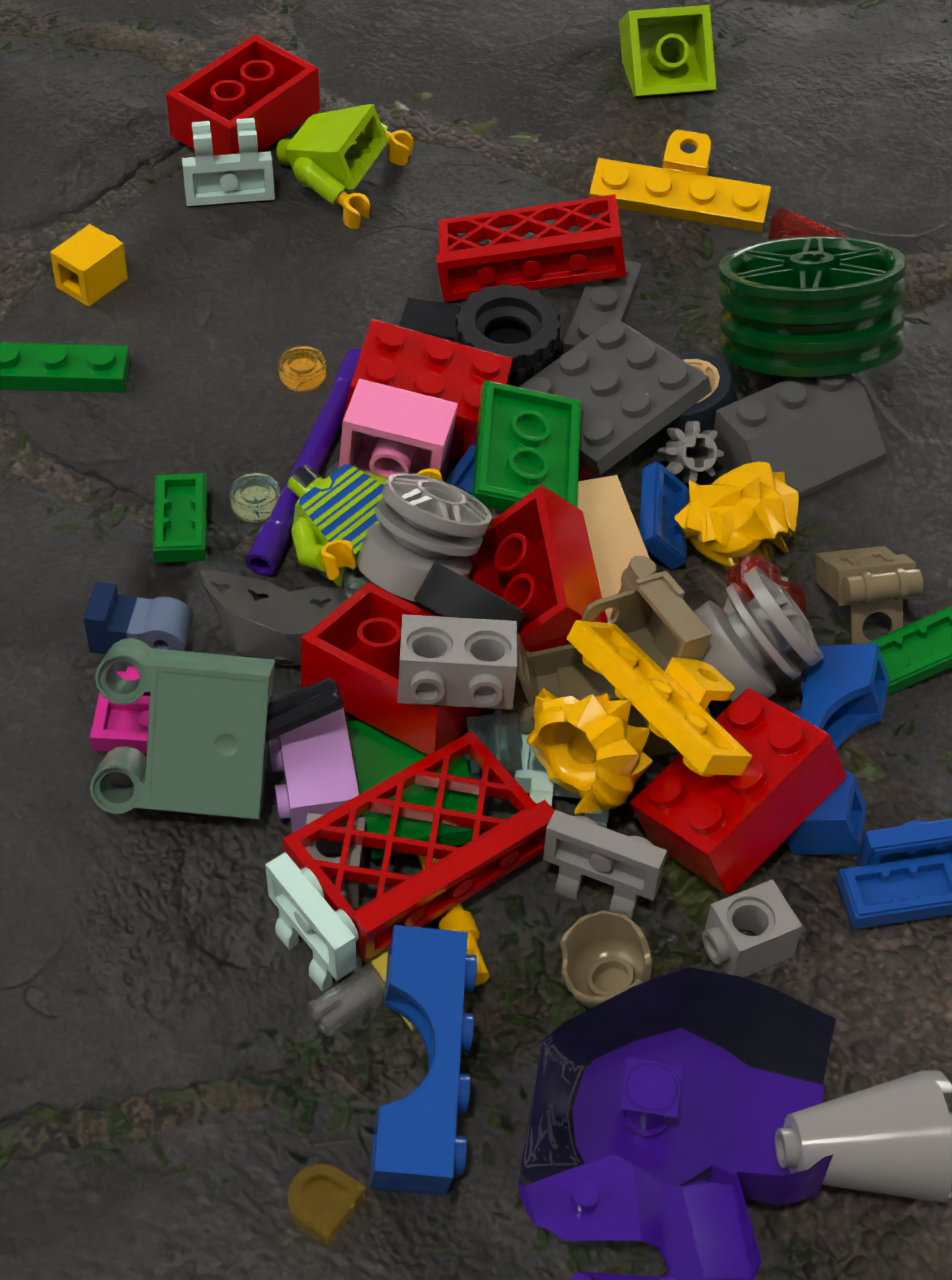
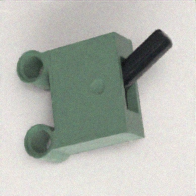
[90,638,344,819]

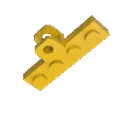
[589,130,771,233]
[566,620,752,777]

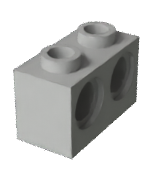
[397,614,517,710]

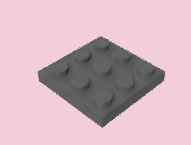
[519,317,712,475]

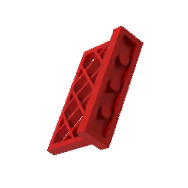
[436,194,626,302]
[282,731,554,962]

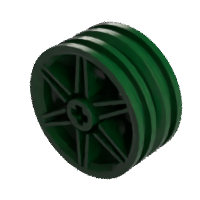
[719,236,906,377]

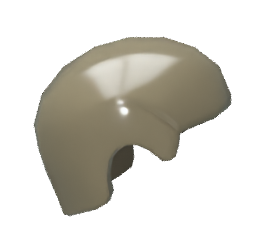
[560,910,652,1008]

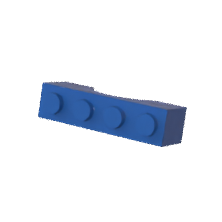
[786,643,889,855]
[369,925,477,1196]

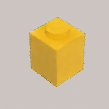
[50,224,128,307]

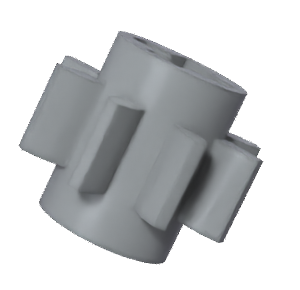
[658,421,724,483]

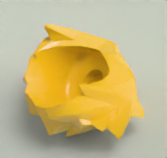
[674,461,799,567]
[526,687,653,814]

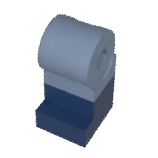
[83,582,194,654]

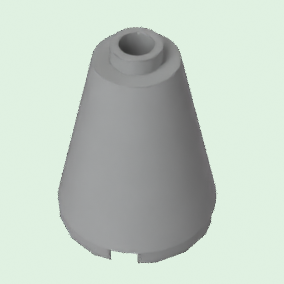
[775,1070,952,1203]

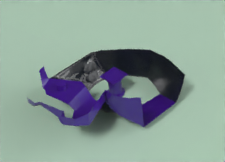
[517,967,836,1280]

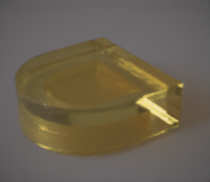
[288,1164,366,1247]

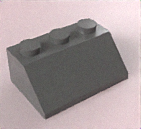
[713,373,887,499]

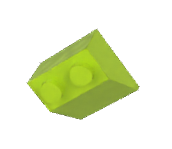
[619,5,717,97]

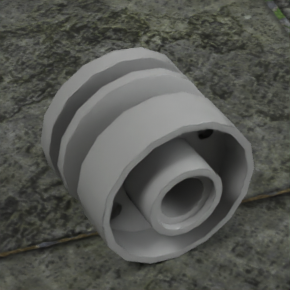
[356,473,492,602]
[694,566,824,702]

